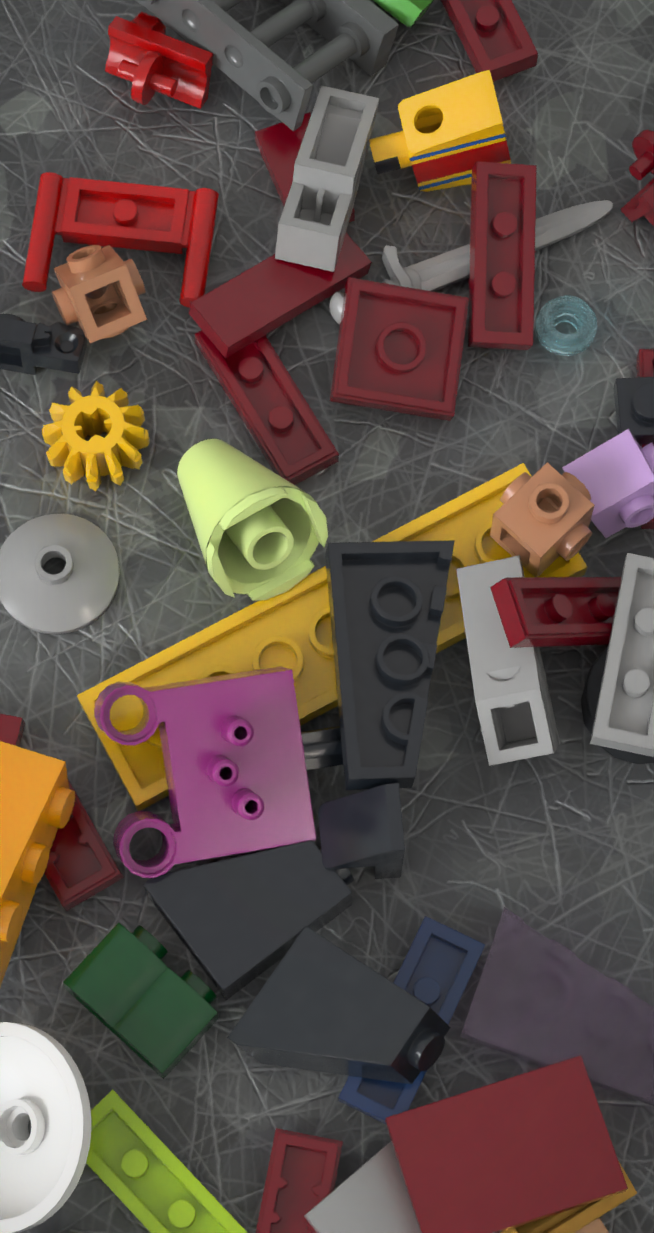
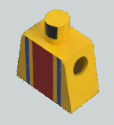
[369,70,511,192]

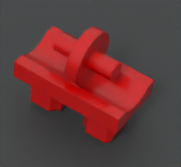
[105,11,213,109]

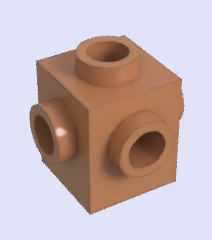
[52,245,147,344]
[490,462,595,577]

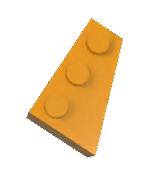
[0,741,75,987]

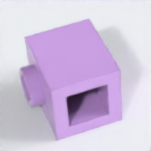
[562,429,654,538]

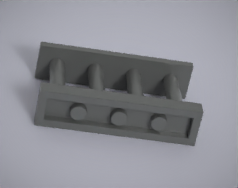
[135,0,399,131]

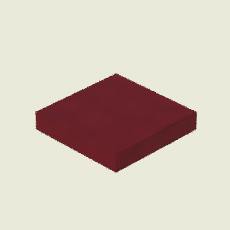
[330,277,469,421]

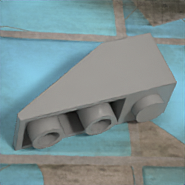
[456,555,560,766]

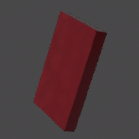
[385,1055,628,1233]

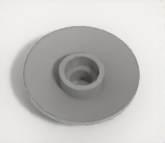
[0,514,120,634]

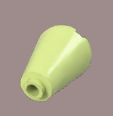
[177,439,328,601]

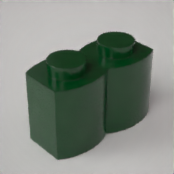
[63,923,218,1079]

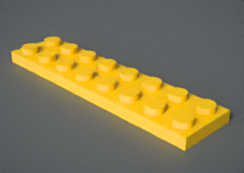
[77,463,587,811]

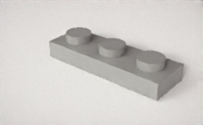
[590,553,654,757]

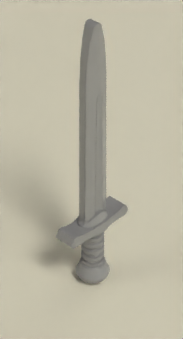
[329,200,613,325]

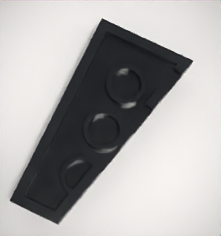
[325,540,455,790]

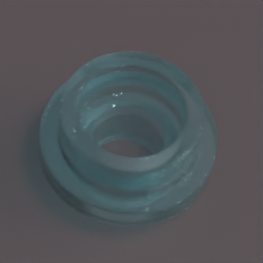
[536,295,597,356]

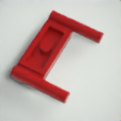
[22,172,219,308]

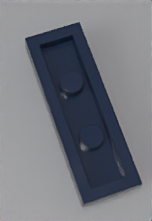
[338,916,485,1124]

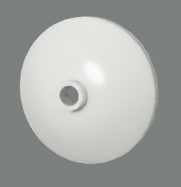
[0,1022,91,1233]

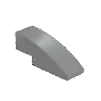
[275,85,379,272]

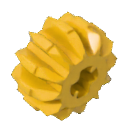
[42,381,150,492]

